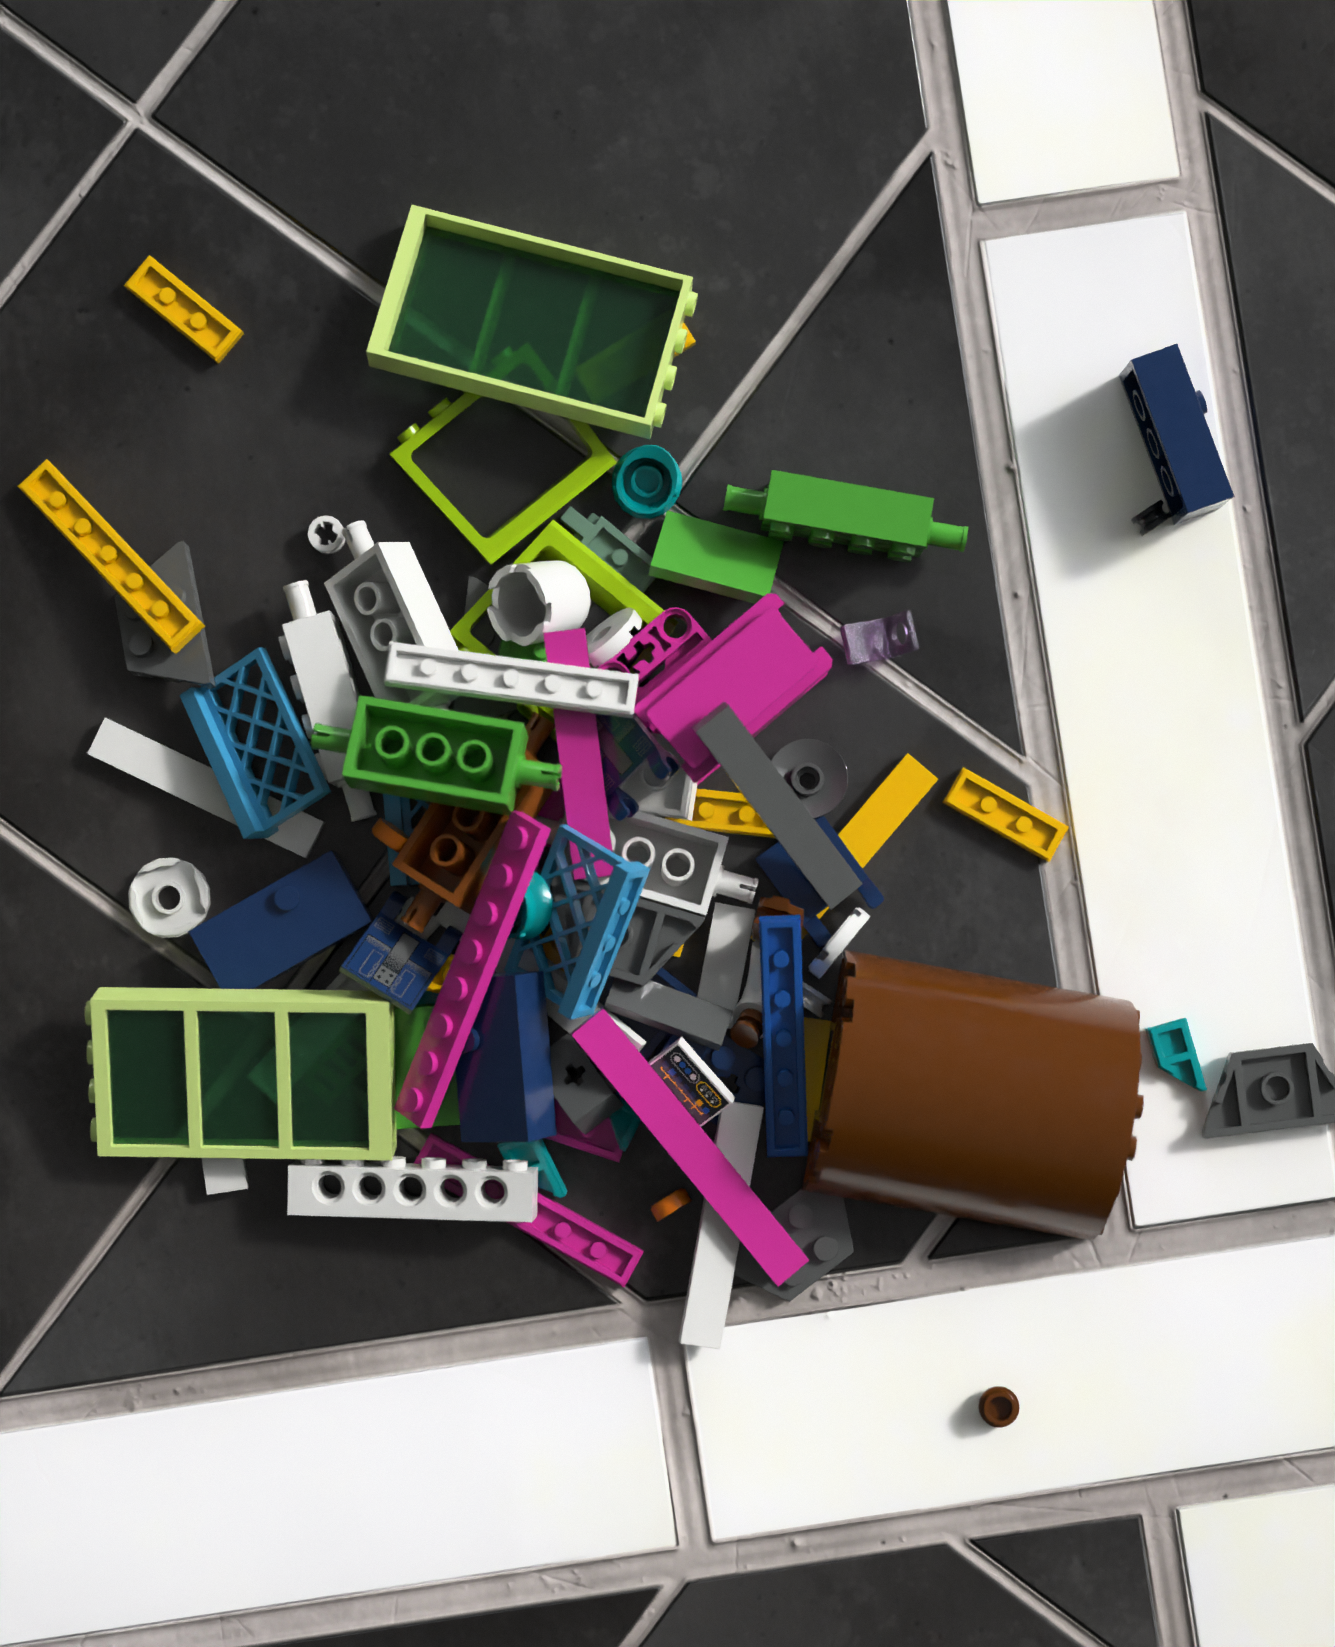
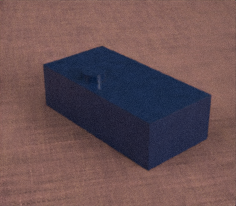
[1119,343,1235,525]
[188,850,374,989]
[455,971,557,1142]

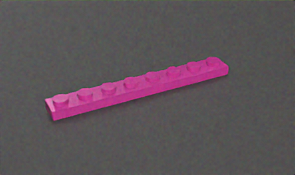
[394,811,551,1128]

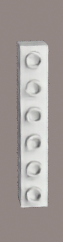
[287,1156,538,1222]

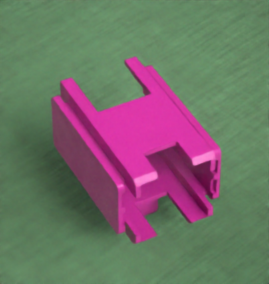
[597,593,832,786]

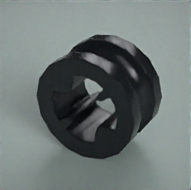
[1131,499,1172,536]

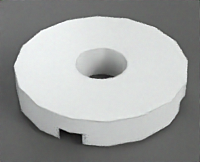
[586,607,642,667]
[128,858,211,938]
[808,907,870,979]

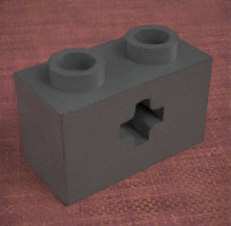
[550,1033,624,1135]

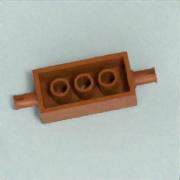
[392,712,561,933]

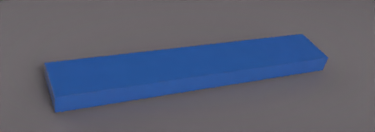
[759,915,808,1157]

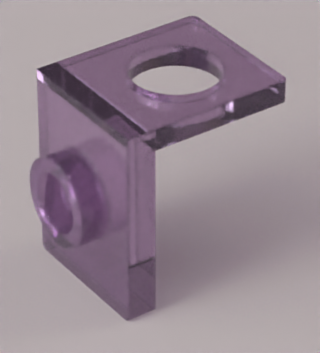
[840,610,919,666]

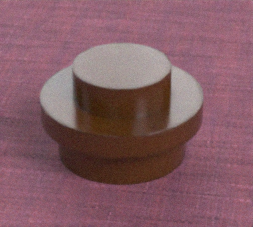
[978,1386,1020,1428]

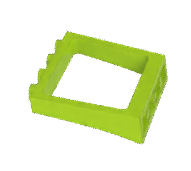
[389,343,617,564]
[450,520,679,743]

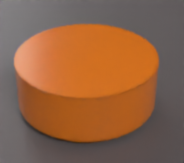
[371,817,409,853]
[650,1188,692,1222]

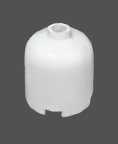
[487,561,591,646]

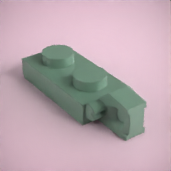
[560,506,657,593]

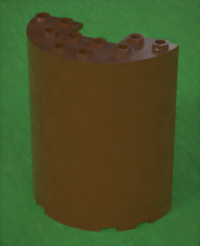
[801,950,1144,1240]

